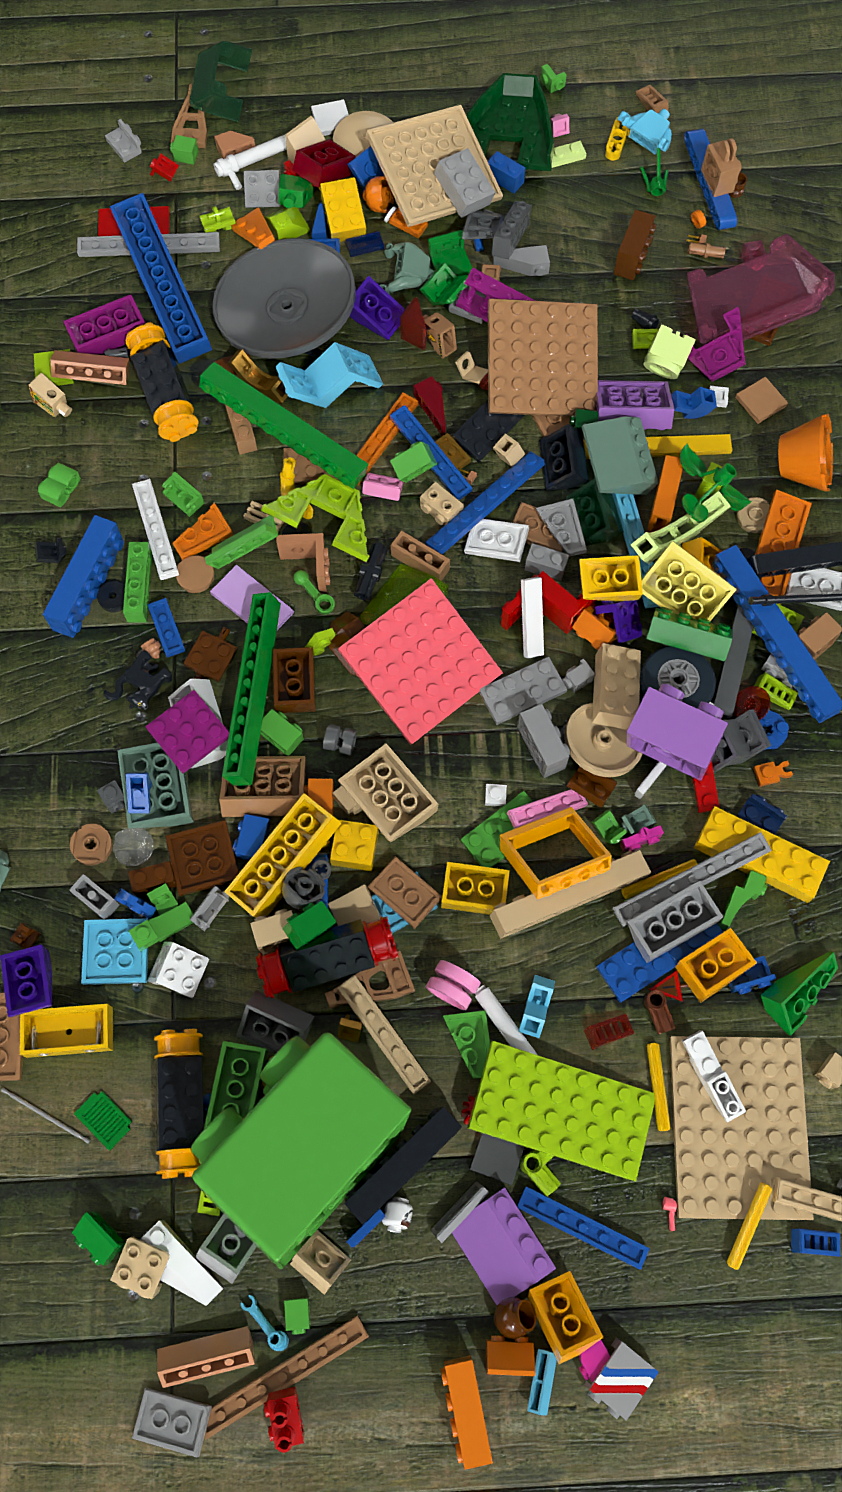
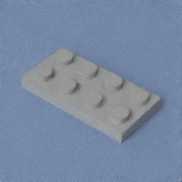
[479,657,567,725]

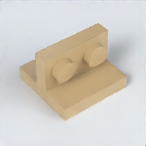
[290,1230,351,1295]

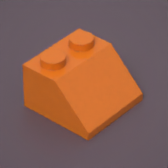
[572,602,617,650]
[485,1335,535,1376]

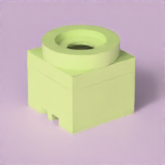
[643,325,696,379]

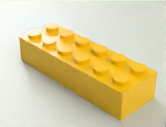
[224,793,342,918]
[694,806,830,903]

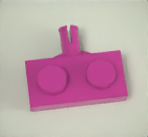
[620,825,664,852]

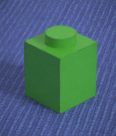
[170,135,199,165]
[284,1297,311,1334]

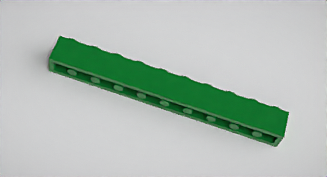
[199,362,369,489]
[222,592,281,786]

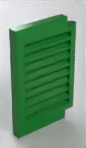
[74,1091,132,1151]

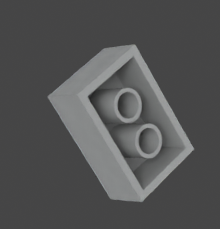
[434,148,496,218]
[517,704,570,778]

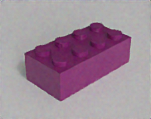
[63,294,145,355]

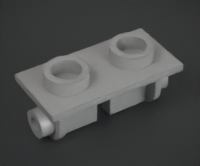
[190,886,230,931]

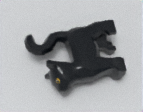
[103,650,173,710]

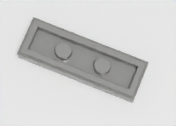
[431,1181,489,1243]

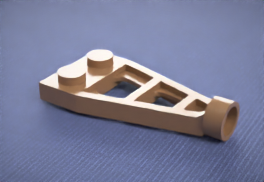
[171,83,208,148]
[325,951,415,1009]

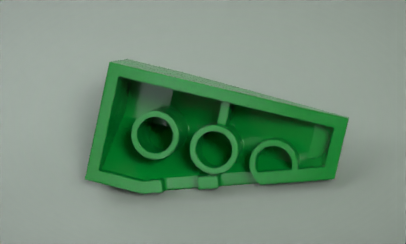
[761,951,838,1036]

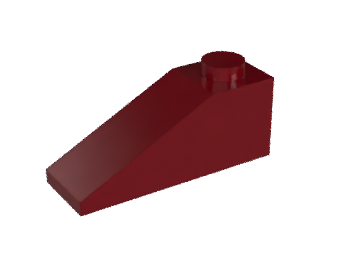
[413,376,446,436]

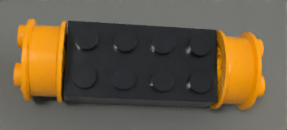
[126,322,198,442]
[154,1029,204,1179]

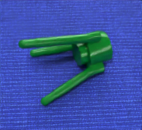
[640,148,668,196]

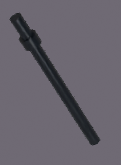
[748,593,842,606]

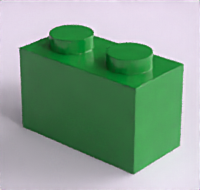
[282,901,336,950]

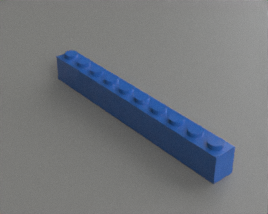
[712,545,842,723]

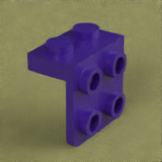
[595,600,642,643]

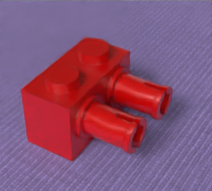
[264,1387,305,1453]

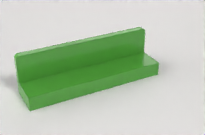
[205,515,278,569]

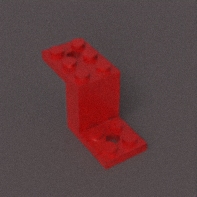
[501,571,601,634]

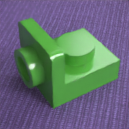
[147,883,179,915]

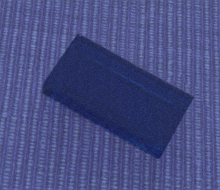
[345,231,384,257]

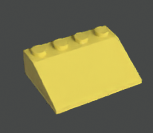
[641,541,736,621]

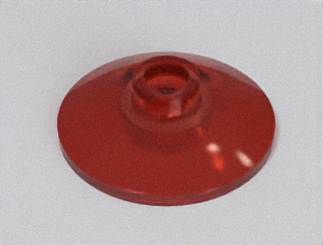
[733,686,771,721]

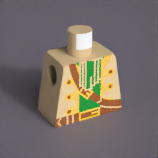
[28,373,72,417]

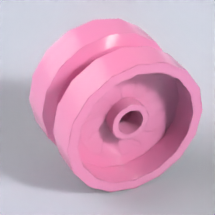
[426,960,481,1010]

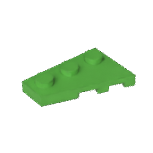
[443,1010,490,1079]

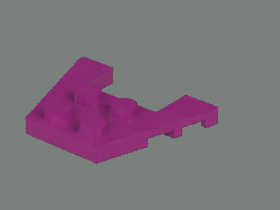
[682,307,746,382]

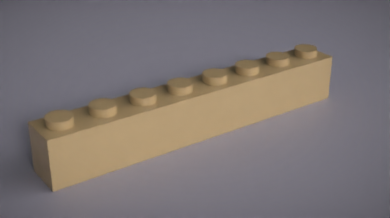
[490,850,651,939]

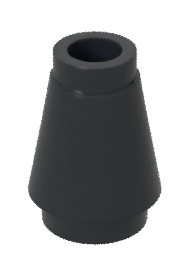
[632,308,659,329]

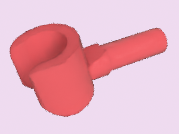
[662,1197,677,1231]

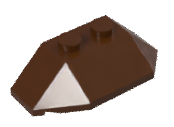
[328,611,366,676]

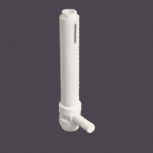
[213,134,287,190]
[475,985,542,1057]

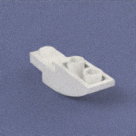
[682,1030,746,1122]

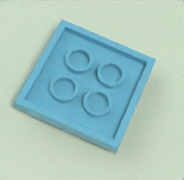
[81,918,149,985]

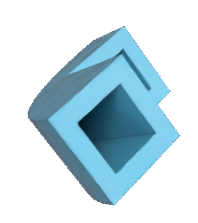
[519,975,555,1038]

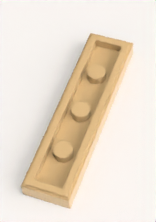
[772,1179,842,1222]

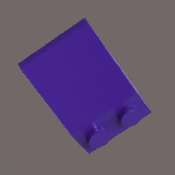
[350,276,409,340]
[0,944,52,1017]

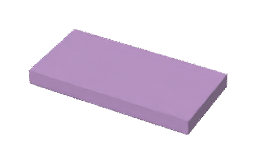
[210,565,294,630]

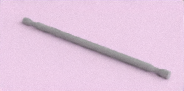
[1,1087,91,1144]

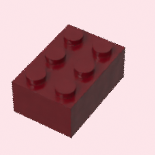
[292,139,356,188]

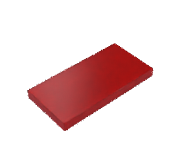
[98,206,170,237]

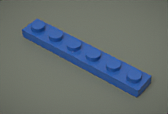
[390,405,473,500]
[517,1187,650,1270]

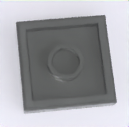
[470,1133,524,1185]

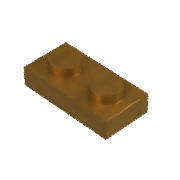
[435,433,471,471]

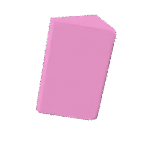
[362,473,404,501]

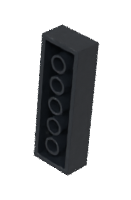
[344,1107,462,1225]

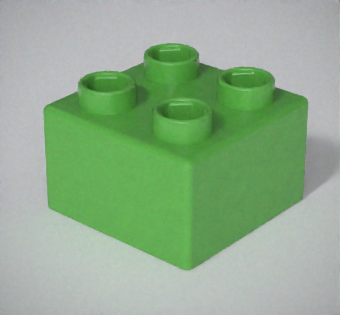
[191,1033,412,1269]

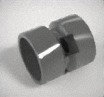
[323,724,357,755]

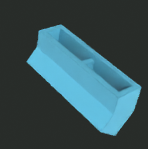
[527,1349,557,1416]

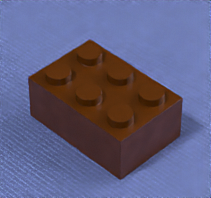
[614,209,657,281]
[273,647,316,713]

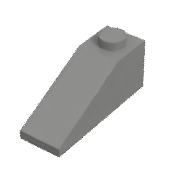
[493,245,550,276]

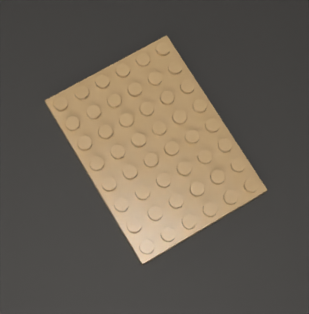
[670,1036,813,1220]

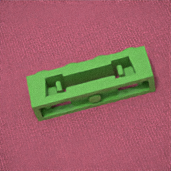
[123,542,152,622]

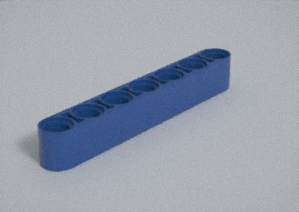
[685,128,737,230]

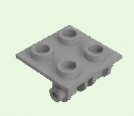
[244,170,280,208]

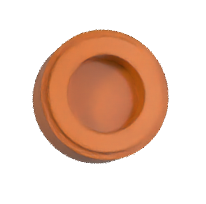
[691,209,706,229]

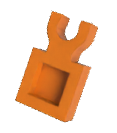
[753,761,793,787]

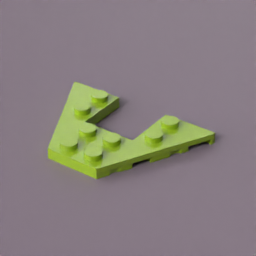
[261,474,369,562]

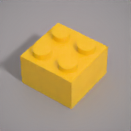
[330,820,379,871]

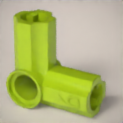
[519,1149,561,1197]

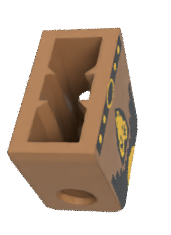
[420,313,457,359]

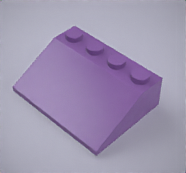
[597,380,674,430]
[452,1188,556,1305]

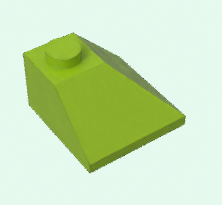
[264,207,311,240]

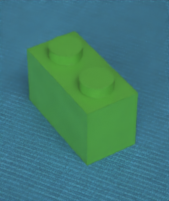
[390,441,437,483]
[260,709,304,756]

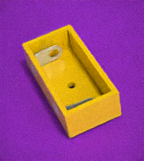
[20,1004,113,1058]

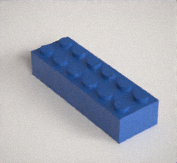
[43,515,124,638]

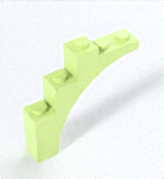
[631,491,731,564]

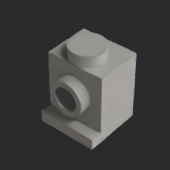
[562,659,595,693]

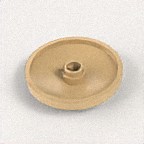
[333,111,394,157]
[564,703,642,777]

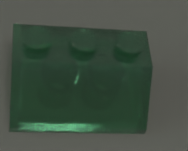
[566,478,624,546]

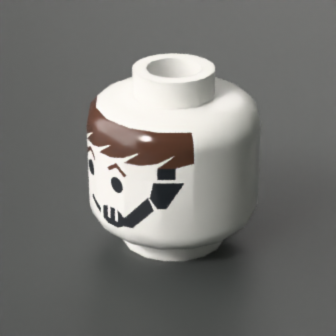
[382,1197,413,1233]

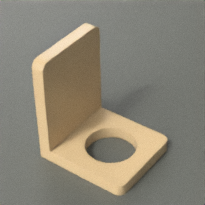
[456,351,488,384]

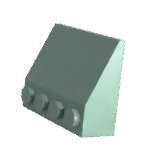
[582,416,659,495]
[117,743,194,829]

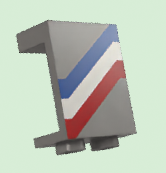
[584,1338,658,1421]

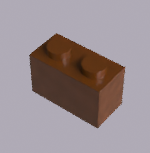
[128,861,177,897]

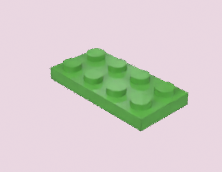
[460,791,533,868]

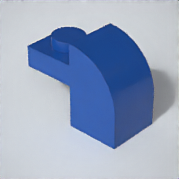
[671,387,717,419]

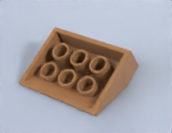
[220,756,306,817]

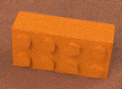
[440,1355,493,1470]

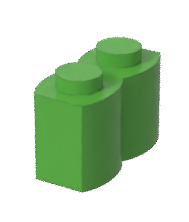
[38,463,81,508]

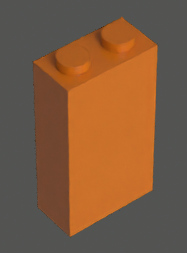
[647,455,683,533]

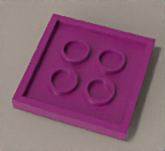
[146,690,229,774]

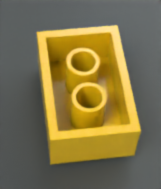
[320,177,366,242]
[441,862,510,915]

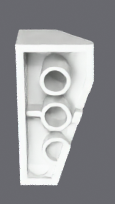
[140,1220,224,1306]

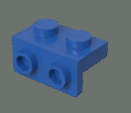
[728,956,776,995]

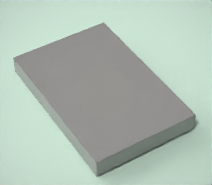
[132,1388,212,1457]

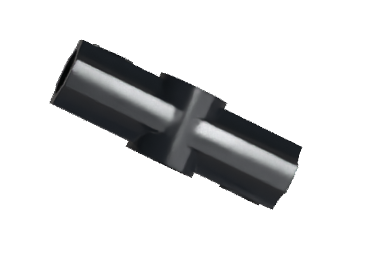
[354,542,388,601]

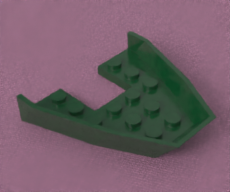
[466,73,554,171]

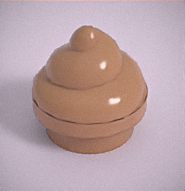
[141,638,161,659]

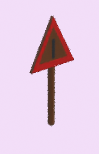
[649,971,689,1002]

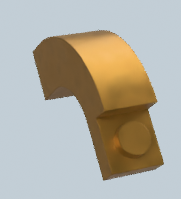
[228,349,288,403]

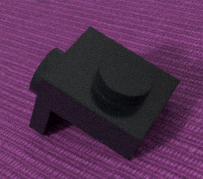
[35,538,66,563]

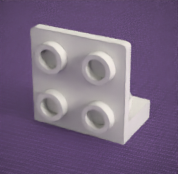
[147,942,209,998]

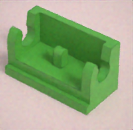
[162,472,204,517]

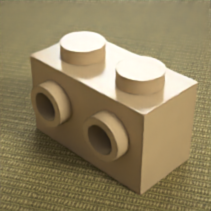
[420,482,464,526]

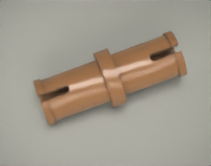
[688,242,726,259]

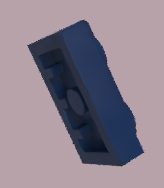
[736,794,787,835]

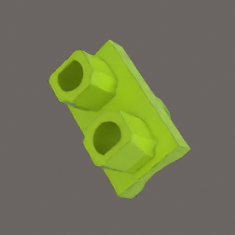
[199,206,236,233]

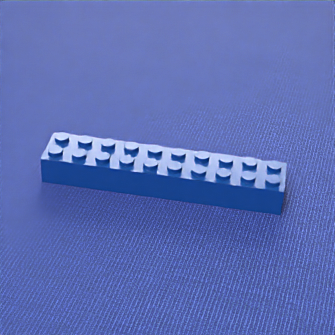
[110,193,212,364]

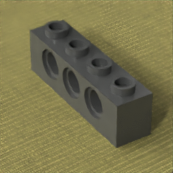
[492,201,532,260]

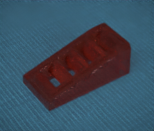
[584,1014,635,1050]

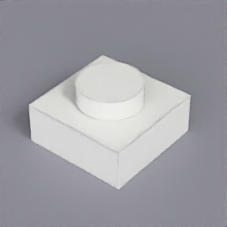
[709,386,729,408]
[485,784,507,807]

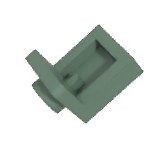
[621,805,657,835]

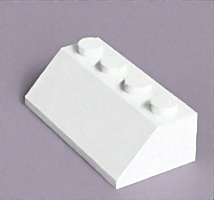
[168,679,228,768]

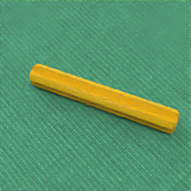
[621,859,697,899]
[647,1043,670,1131]
[727,1182,772,1270]

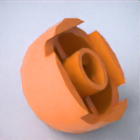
[363,176,394,213]

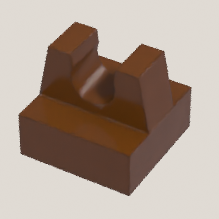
[10,922,41,949]

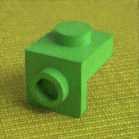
[540,64,566,93]
[592,810,627,844]

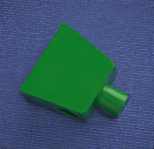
[279,174,313,208]

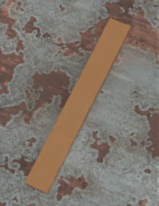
[204,1315,369,1440]

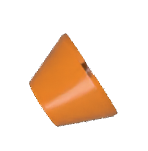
[778,414,833,492]

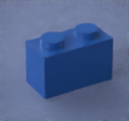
[488,151,525,193]
[233,814,271,861]

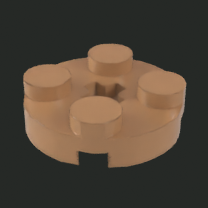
[70,824,113,866]

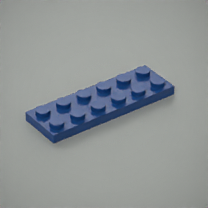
[596,923,723,1003]

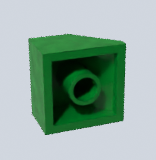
[72,1212,126,1266]

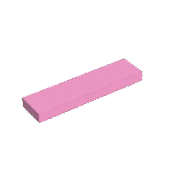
[507,789,588,829]

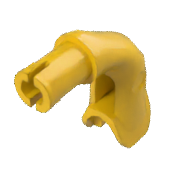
[280,457,313,519]

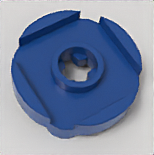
[756,709,789,750]
[114,888,157,919]

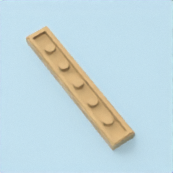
[338,975,431,1095]

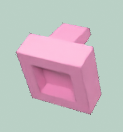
[551,114,569,138]

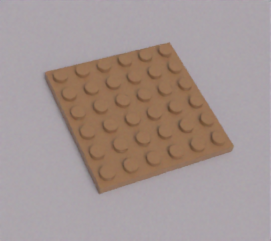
[488,299,598,416]

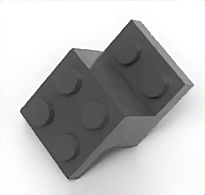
[712,710,771,773]

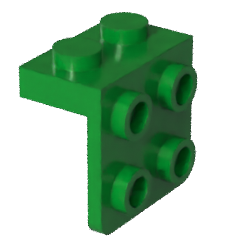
[428,230,472,276]
[419,263,468,306]

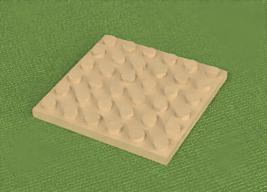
[366,105,503,227]

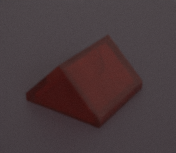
[400,297,426,350]

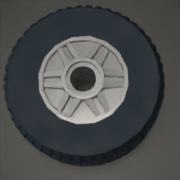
[639,646,716,708]

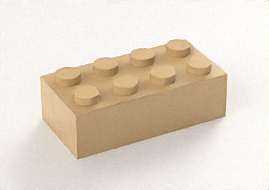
[592,643,641,730]

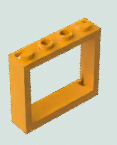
[499,807,612,899]

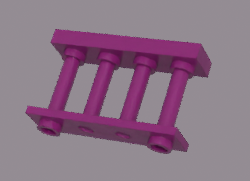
[455,268,535,322]

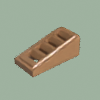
[636,85,668,113]

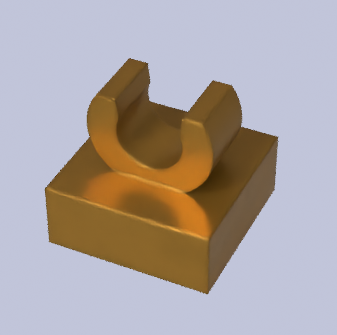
[338,1014,362,1043]

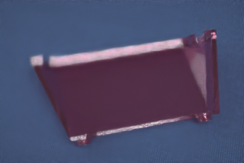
[687,234,835,345]

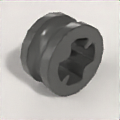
[312,860,331,880]

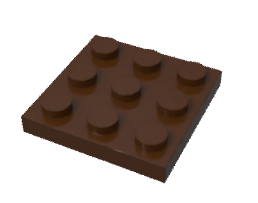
[165,820,239,896]

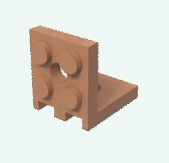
[276,533,330,593]

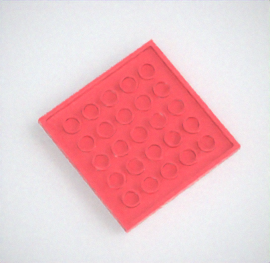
[337,578,503,745]

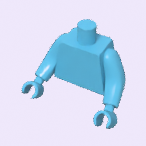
[617,109,672,154]

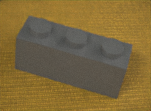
[237,990,314,1054]

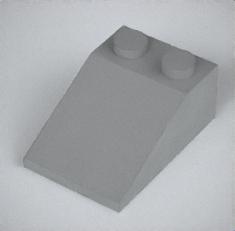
[195,1214,257,1284]

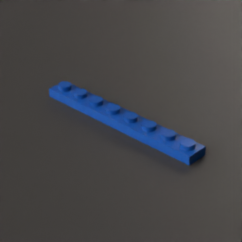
[426,451,545,554]

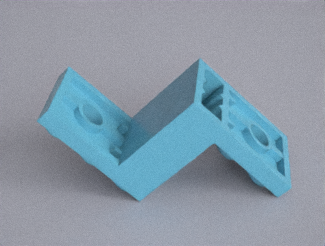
[276,342,383,408]

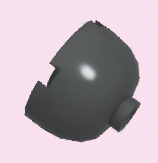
[282,867,325,910]

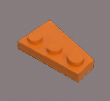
[231,207,275,250]
[173,502,233,560]

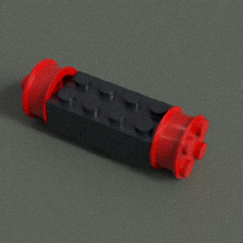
[256,915,399,998]

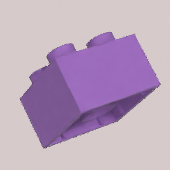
[627,684,728,781]

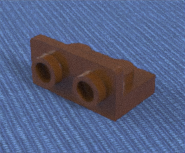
[567,766,617,808]

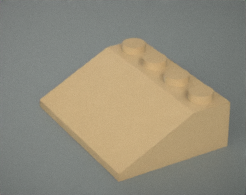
[338,744,438,842]

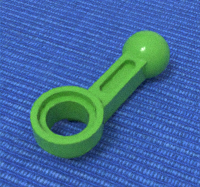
[293,570,335,615]

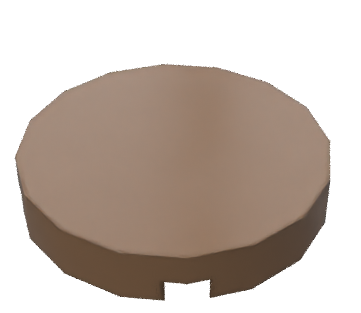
[176,556,214,593]

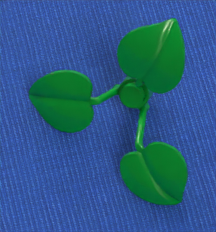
[680,443,752,523]

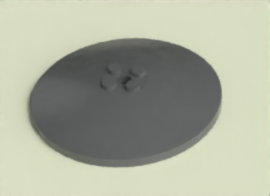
[213,238,356,358]

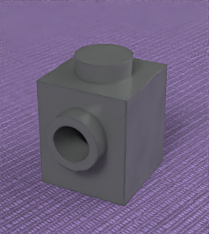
[97,780,125,813]

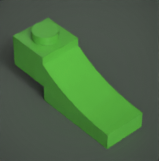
[718,870,768,930]
[129,902,193,952]

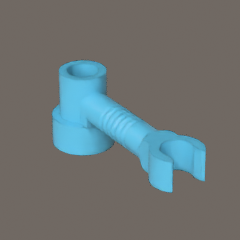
[241,1295,289,1351]

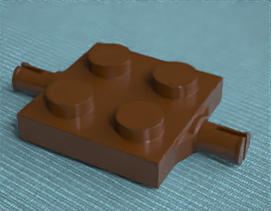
[184,627,237,683]

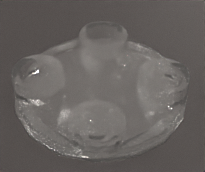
[113,828,154,866]

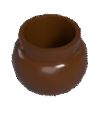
[494,1297,536,1339]

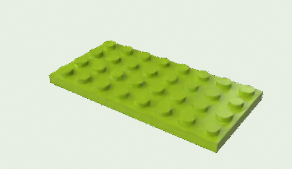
[467,1041,655,1182]

